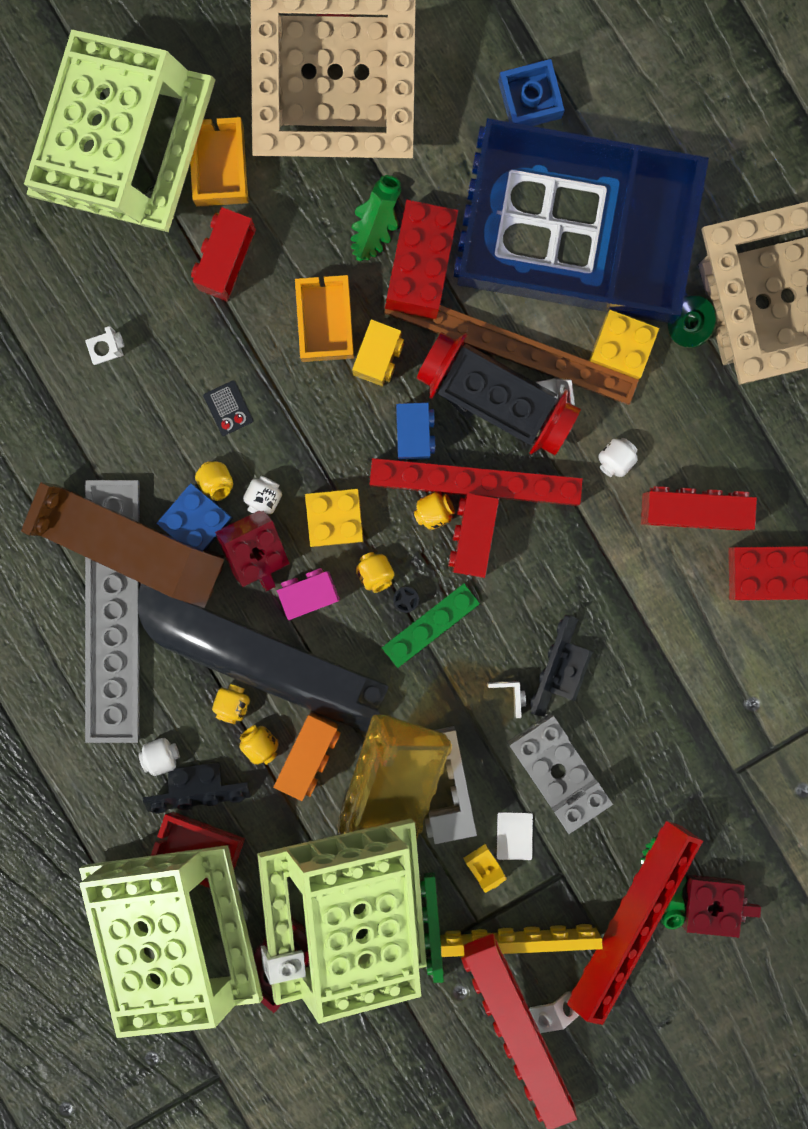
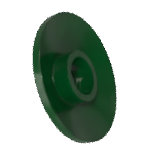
[668,296,717,348]

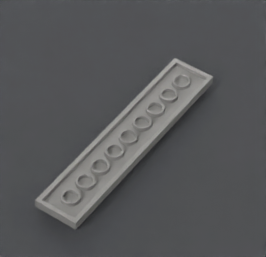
[85,480,140,743]

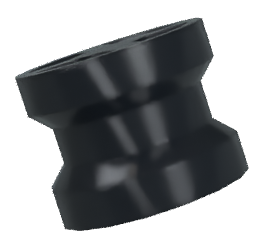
[393,586,419,613]

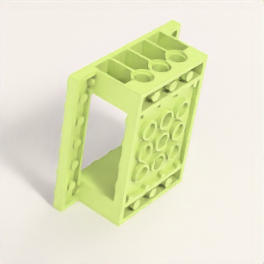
[24,30,215,232]
[257,819,427,1024]
[79,845,263,1038]

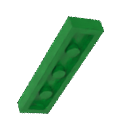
[382,583,480,668]
[420,872,444,983]

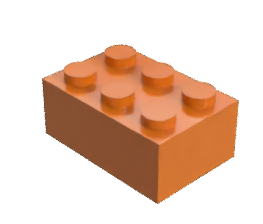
[273,711,341,801]

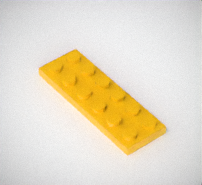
[440,924,602,957]

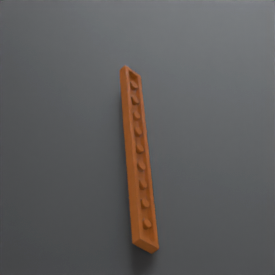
[384,305,639,405]

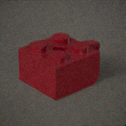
[215,511,290,592]
[682,874,761,938]

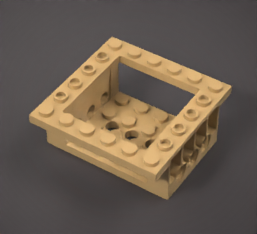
[251,0,415,158]
[699,202,808,385]

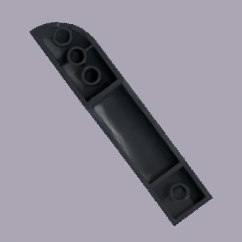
[137,583,389,733]

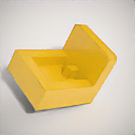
[463,844,507,893]

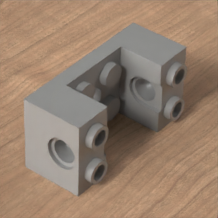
[507,713,613,834]
[409,726,477,844]

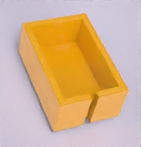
[190,117,248,207]
[295,275,354,362]

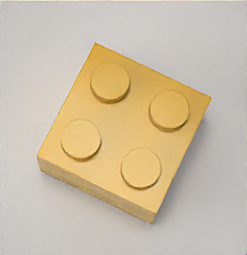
[589,310,659,380]
[352,320,404,386]
[305,489,364,547]

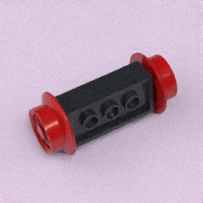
[416,332,581,456]

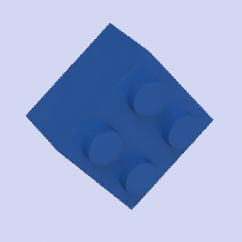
[498,59,564,132]
[396,403,435,461]
[157,483,234,551]

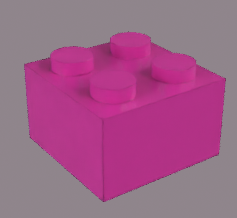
[277,568,340,620]

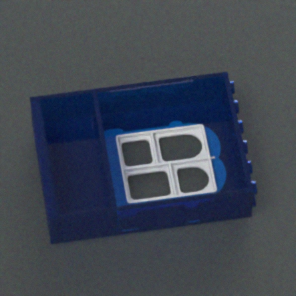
[453,118,709,324]

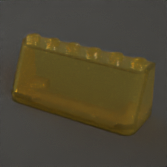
[338,715,452,840]

